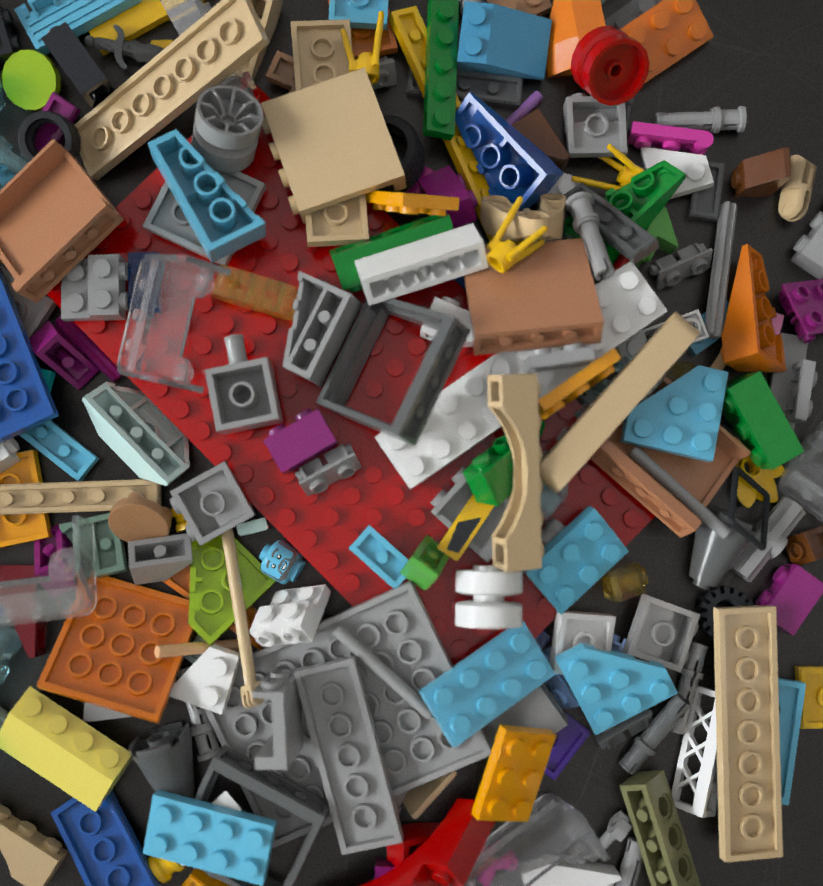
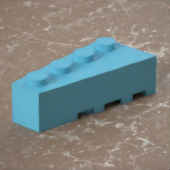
[148,129,266,263]

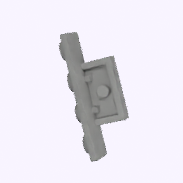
[769,333,818,431]

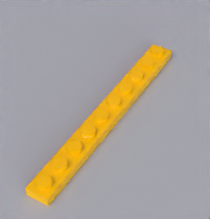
[388,6,523,244]

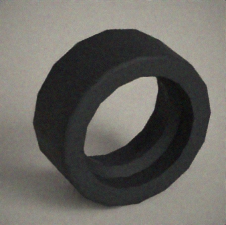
[18,111,81,162]

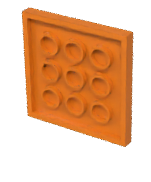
[36,571,194,724]

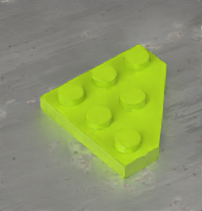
[188,534,276,646]

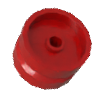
[571,25,650,106]

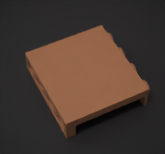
[0,139,124,304]
[464,238,604,355]
[590,376,751,538]

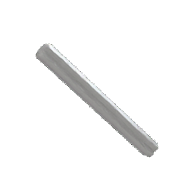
[705,201,738,339]

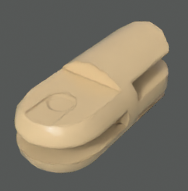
[778,155,817,222]

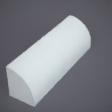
[354,223,488,306]

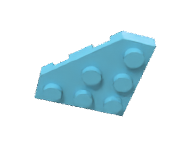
[620,365,728,462]
[555,643,678,735]

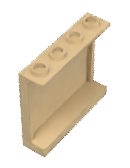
[261,67,406,224]

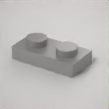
[525,343,595,373]

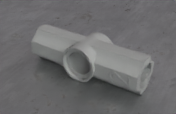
[731,497,806,583]

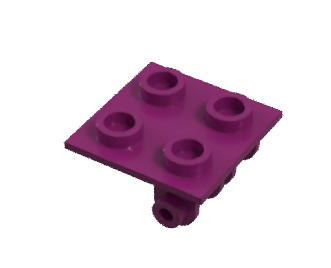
[779,279,823,343]

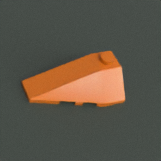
[546,0,606,78]
[720,244,786,373]

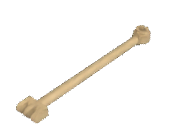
[221,528,265,709]

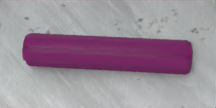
[54,315,125,383]

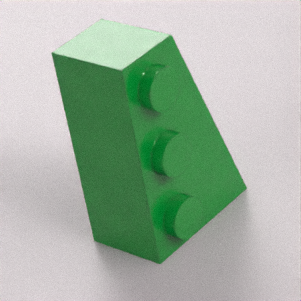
[722,371,805,470]

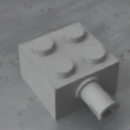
[205,334,284,435]

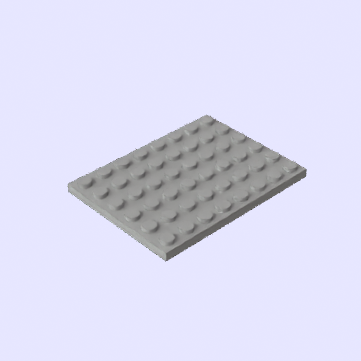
[204,581,492,848]

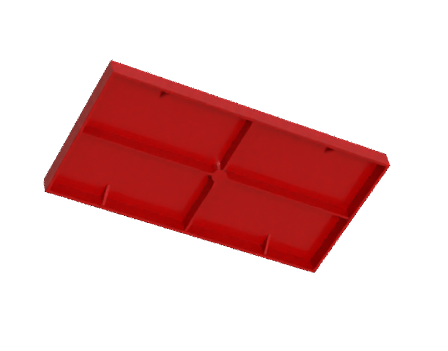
[47,79,655,666]

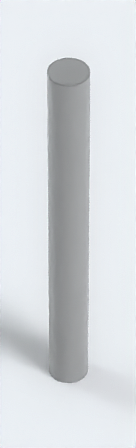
[628,446,731,539]
[332,624,432,719]

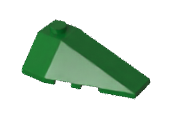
[563,160,686,264]

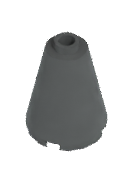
[689,504,760,590]
[129,721,196,799]

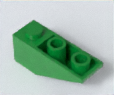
[463,421,546,506]

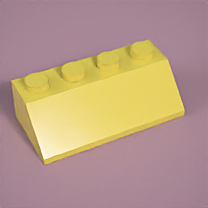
[0,686,133,812]

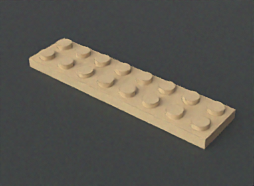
[74,0,270,180]
[291,19,369,247]
[713,605,783,863]

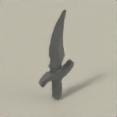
[84,24,164,70]

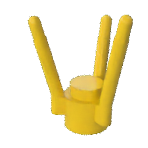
[340,11,384,84]
[571,144,644,191]
[486,196,548,273]

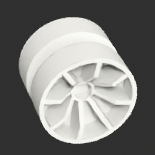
[455,565,523,629]

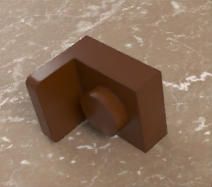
[785,525,823,566]

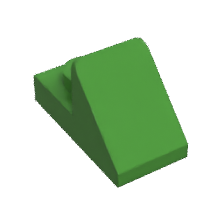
[629,207,678,268]
[400,535,449,591]

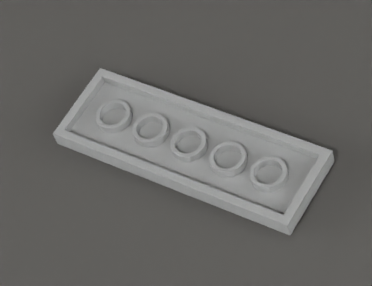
[293,655,404,855]

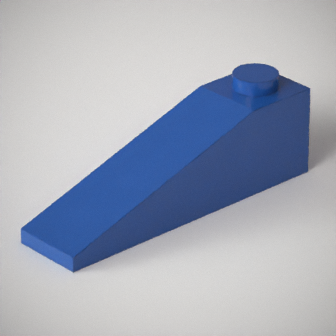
[455,92,564,211]

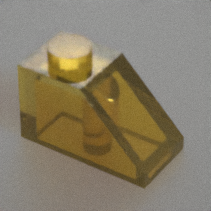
[600,561,648,602]

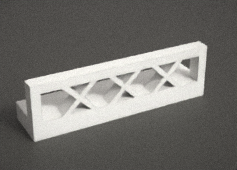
[671,685,718,818]

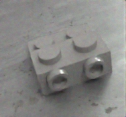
[563,93,628,158]
[61,254,130,321]
[170,461,256,545]
[622,594,700,673]

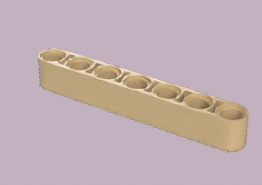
[540,311,700,493]

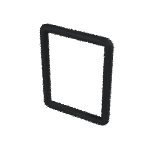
[728,467,770,550]

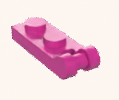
[627,121,714,155]

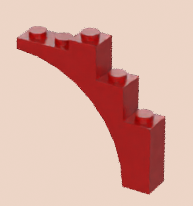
[360,798,496,886]

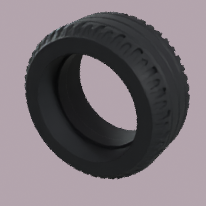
[377,115,425,192]

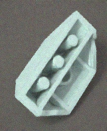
[82,382,190,486]

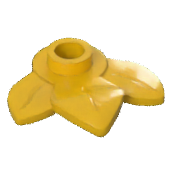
[734,456,785,508]

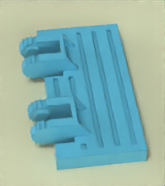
[14,0,142,55]

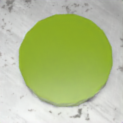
[2,50,61,111]

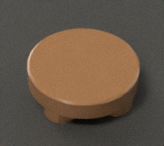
[108,492,173,543]

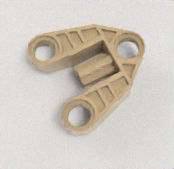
[480,193,566,242]

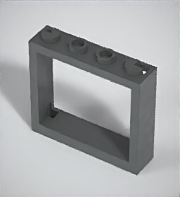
[316,298,471,446]
[194,745,330,886]

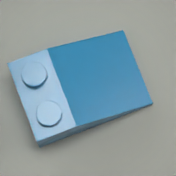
[457,1,552,80]

